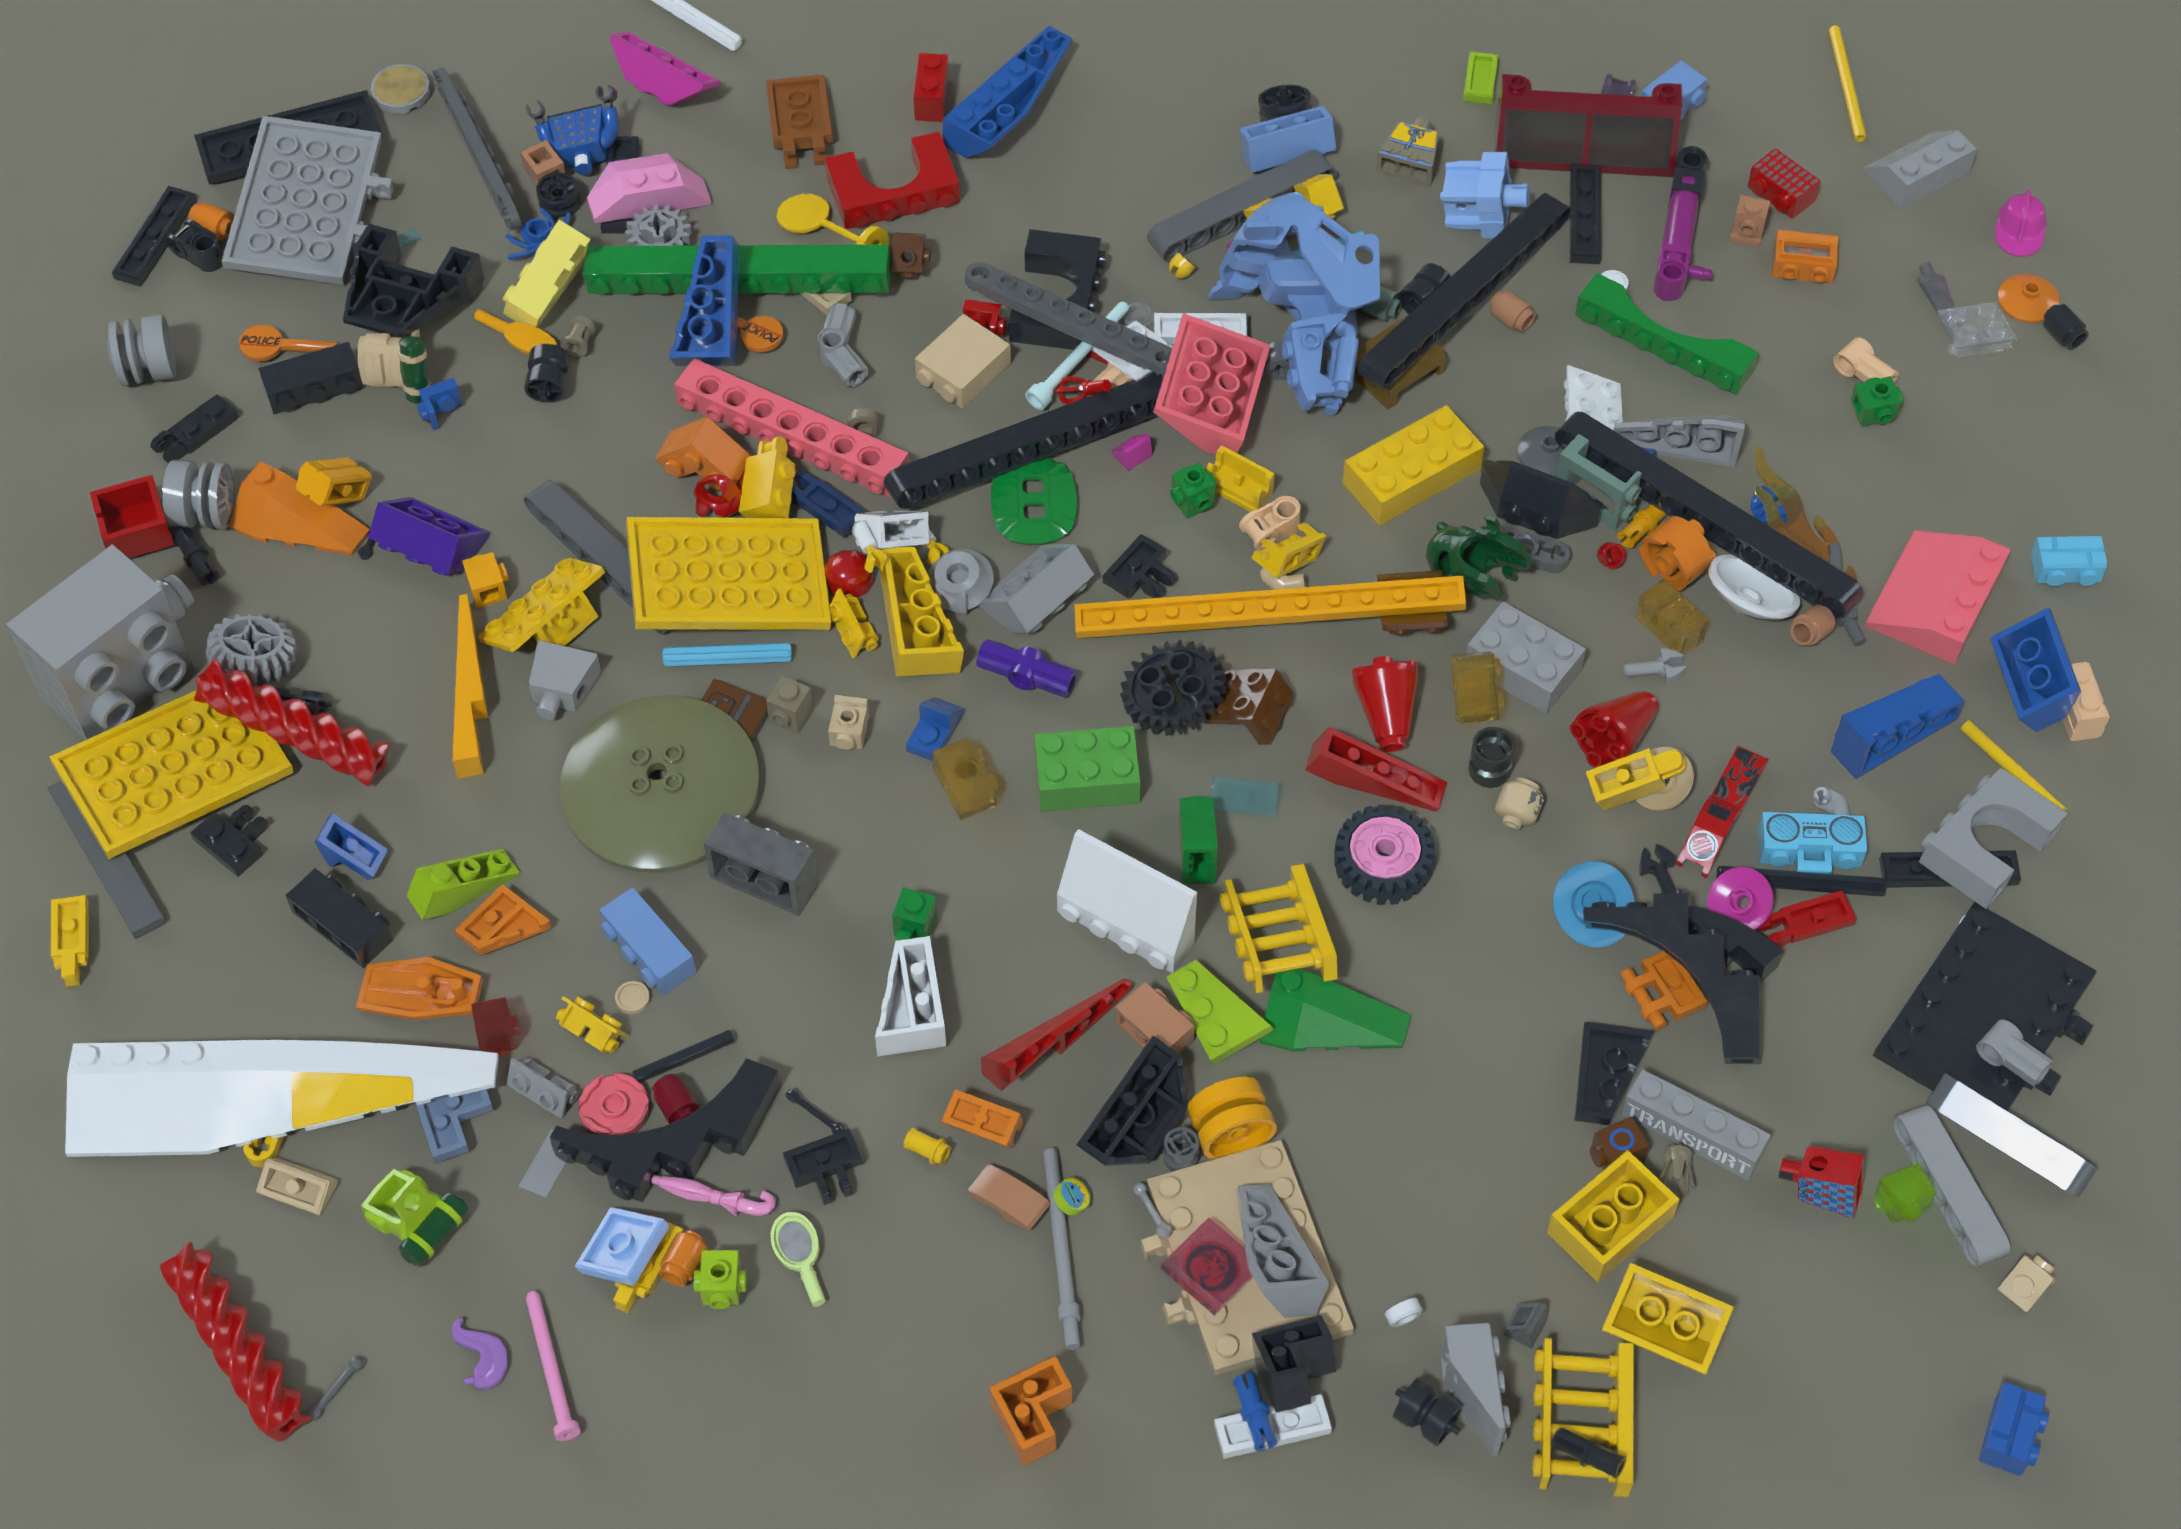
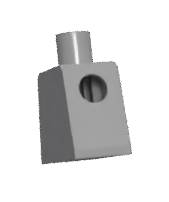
[529,640,601,720]

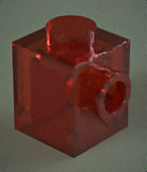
[471,997,521,1056]

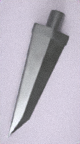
[1917,262,1968,348]

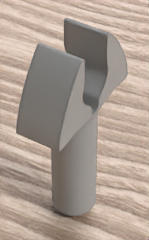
[1623,648,1687,685]

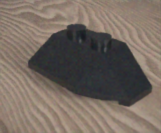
[1480,460,1603,539]
[1076,1036,1188,1166]

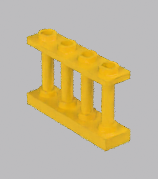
[1220,864,1338,993]
[1532,1338,1633,1497]

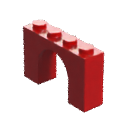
[825,131,960,230]

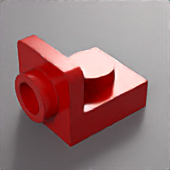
[963,299,1006,337]

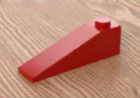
[1305,727,1446,812]

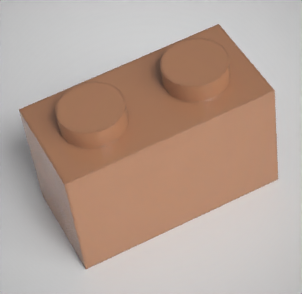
[1115,982,1194,1054]

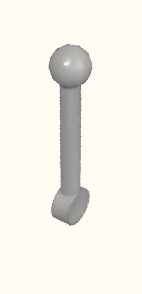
[1133,1182,1172,1238]

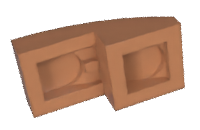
[968,1164,1050,1231]

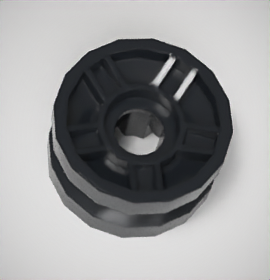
[536,172,581,220]

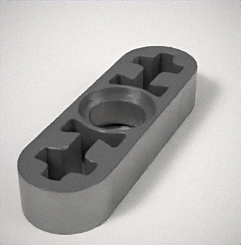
[1499,526,1570,573]

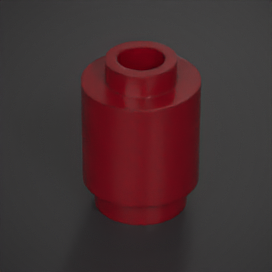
[652,1074,700,1124]

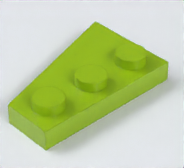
[1166,960,1274,1065]

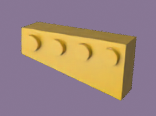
[879,546,964,677]

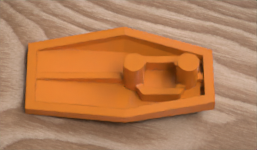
[356,957,484,1020]

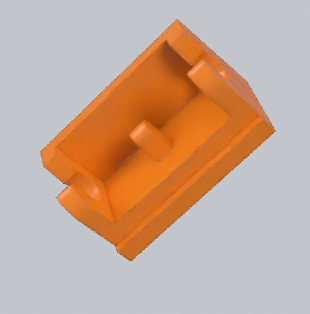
[941,1089,1024,1149]

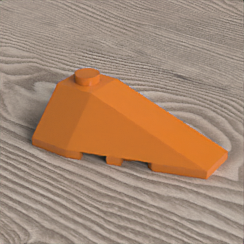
[229,461,370,555]

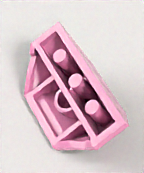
[587,153,711,223]

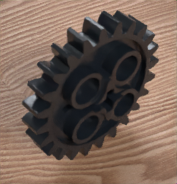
[1120,640,1227,736]

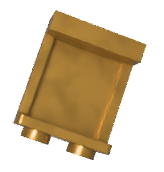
[1354,317,1446,410]

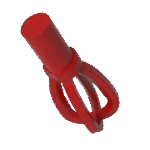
[1055,377,1111,404]

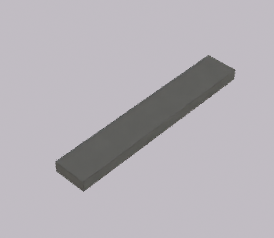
[47,781,166,939]

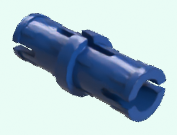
[1233,1373,1278,1451]

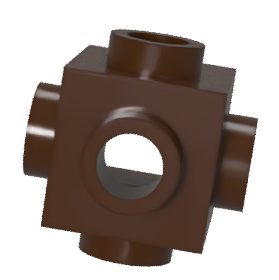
[889,232,931,278]

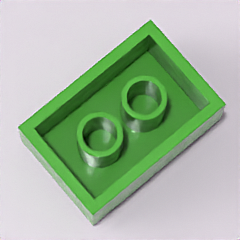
[1034,726,1140,811]

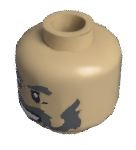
[1495,777,1544,830]

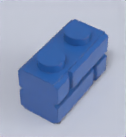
[1978,1383,2050,1475]

